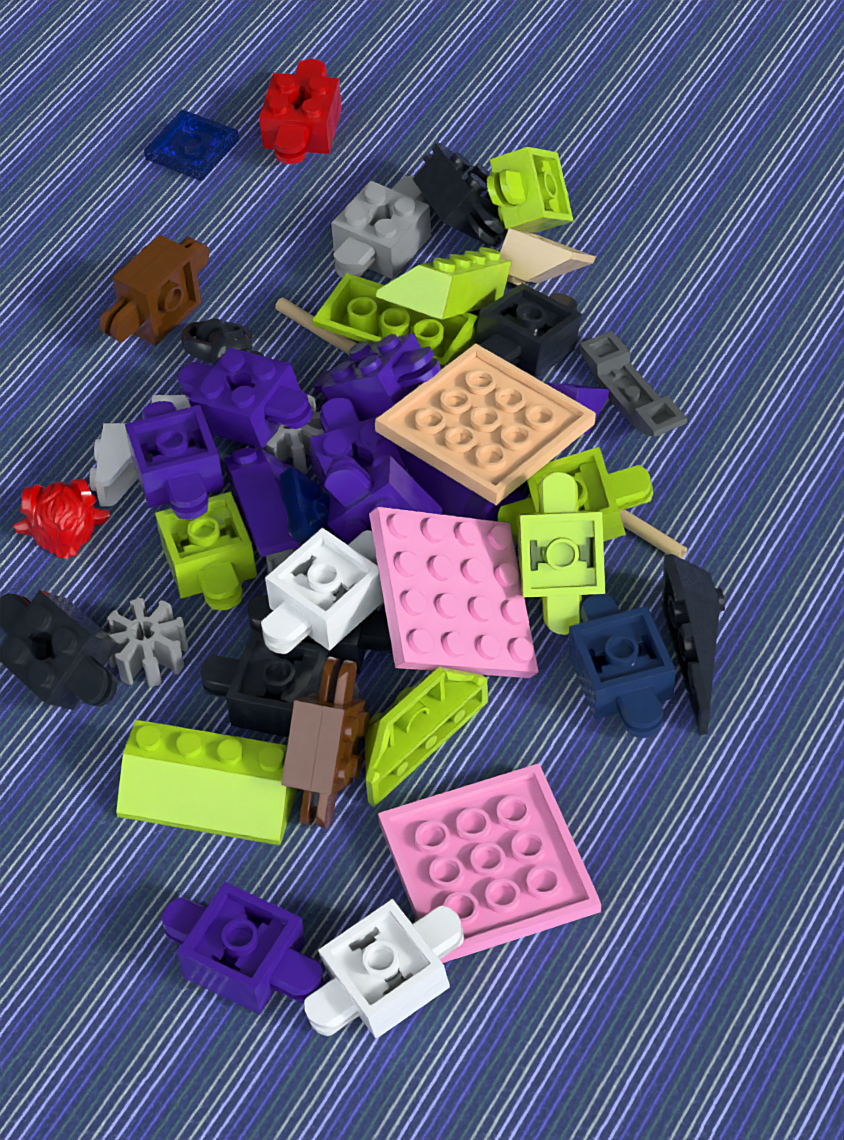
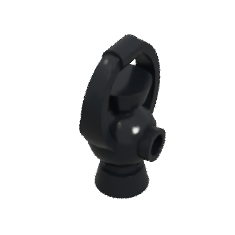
[181,318,264,366]

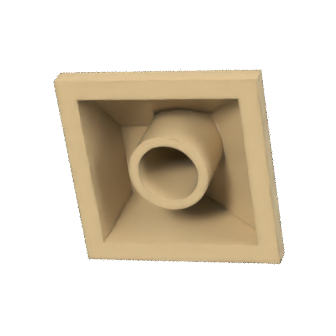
[500,228,596,285]

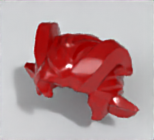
[13,479,110,559]

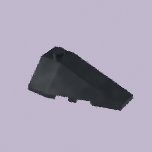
[661,554,725,735]

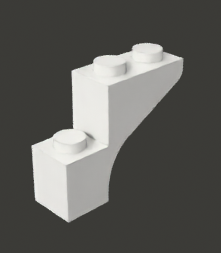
[90,395,191,506]

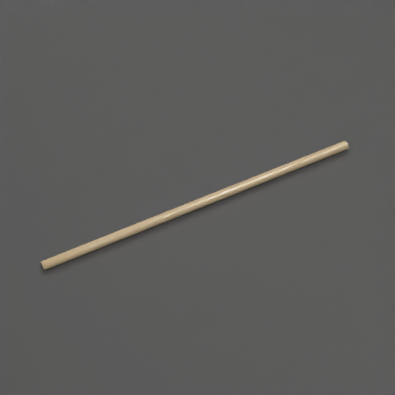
[275,297,687,559]

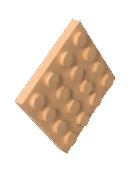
[375,344,596,505]

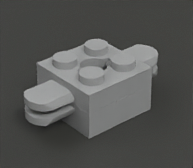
[331,176,431,279]

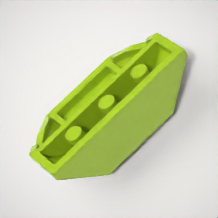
[365,667,488,807]

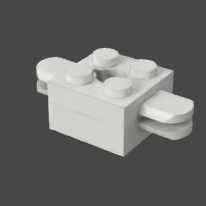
[261,528,384,654]
[304,899,464,1039]

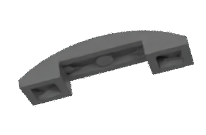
[579,330,687,437]

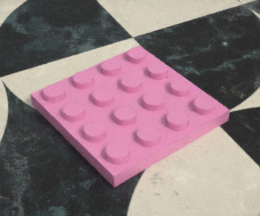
[369,507,539,678]
[378,763,601,963]

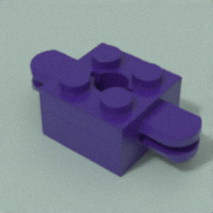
[313,333,441,421]
[178,347,312,449]
[310,398,407,506]
[125,401,224,519]
[325,456,442,545]
[162,881,324,1015]

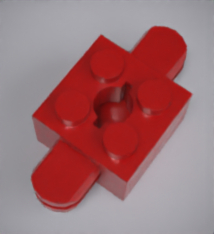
[259,59,342,164]

